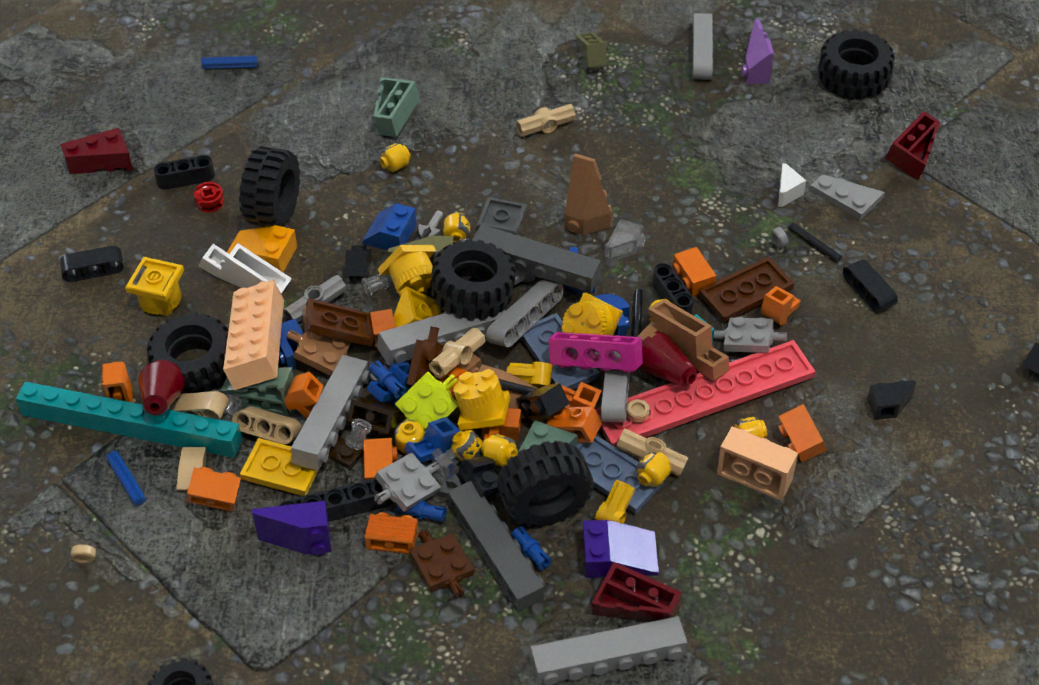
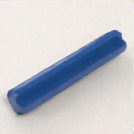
[201,56,258,69]
[106,450,146,506]

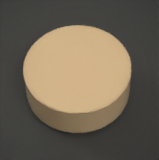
[627,399,650,422]
[70,545,96,563]

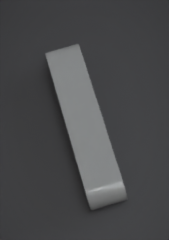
[692,13,713,80]
[486,280,564,347]
[601,351,630,422]

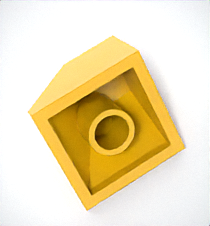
[393,286,441,328]

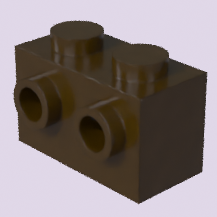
[346,397,402,436]

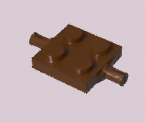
[407,326,444,385]
[409,529,475,598]

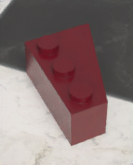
[885,111,940,180]
[60,128,133,174]
[591,562,682,622]

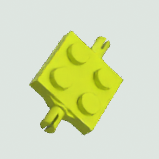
[395,372,458,434]

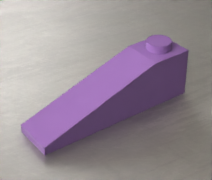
[742,19,774,84]

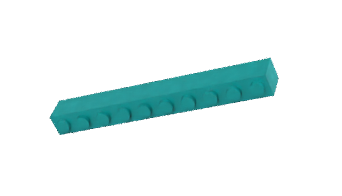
[16,382,243,458]

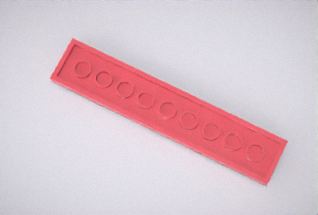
[595,340,816,447]

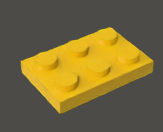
[240,438,320,496]

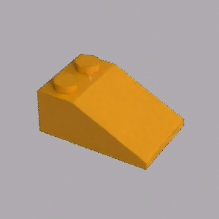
[227,225,297,272]

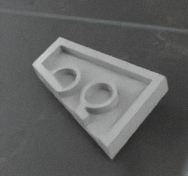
[810,175,885,220]

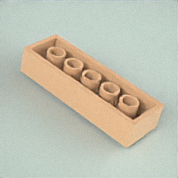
[223,280,284,390]

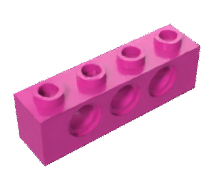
[548,332,643,373]

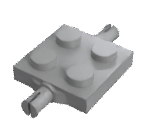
[713,317,787,353]
[374,453,441,512]

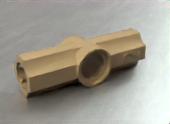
[515,104,576,137]
[429,328,486,378]
[616,428,689,477]

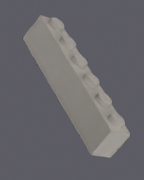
[377,310,505,366]
[291,355,371,470]
[531,616,687,685]

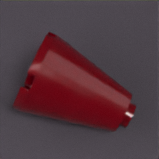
[639,331,697,386]
[138,360,185,416]

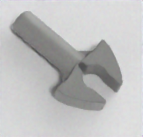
[418,211,443,239]

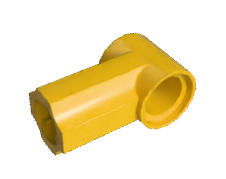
[507,362,553,388]
[595,480,636,524]

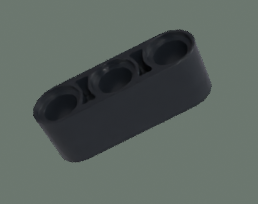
[154,155,215,190]
[60,246,124,282]
[843,259,898,313]
[653,263,693,314]

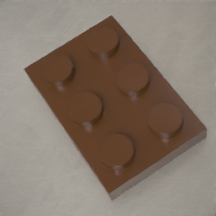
[306,298,374,346]

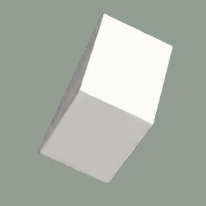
[778,164,806,207]

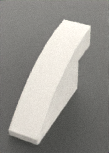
[198,243,292,294]

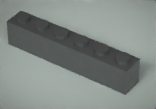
[472,224,601,293]
[448,481,546,612]

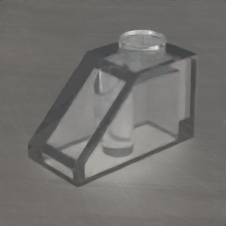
[605,219,646,262]

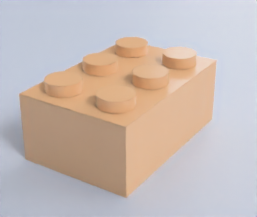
[717,426,798,501]

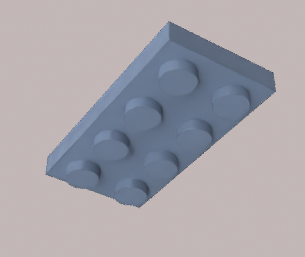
[521,313,600,390]
[575,435,664,514]

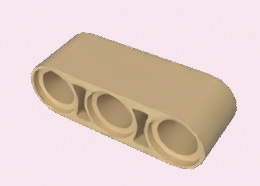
[169,391,229,420]
[232,406,302,444]

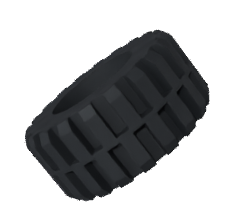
[818,29,895,99]
[239,146,300,227]
[430,239,516,320]
[147,313,228,394]
[497,441,594,527]

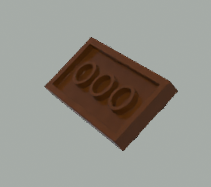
[699,256,794,323]

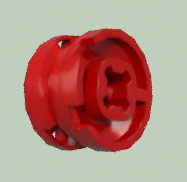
[194,182,224,213]

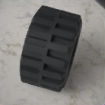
[147,658,214,685]

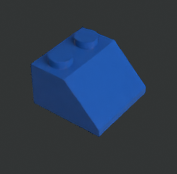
[362,203,417,251]

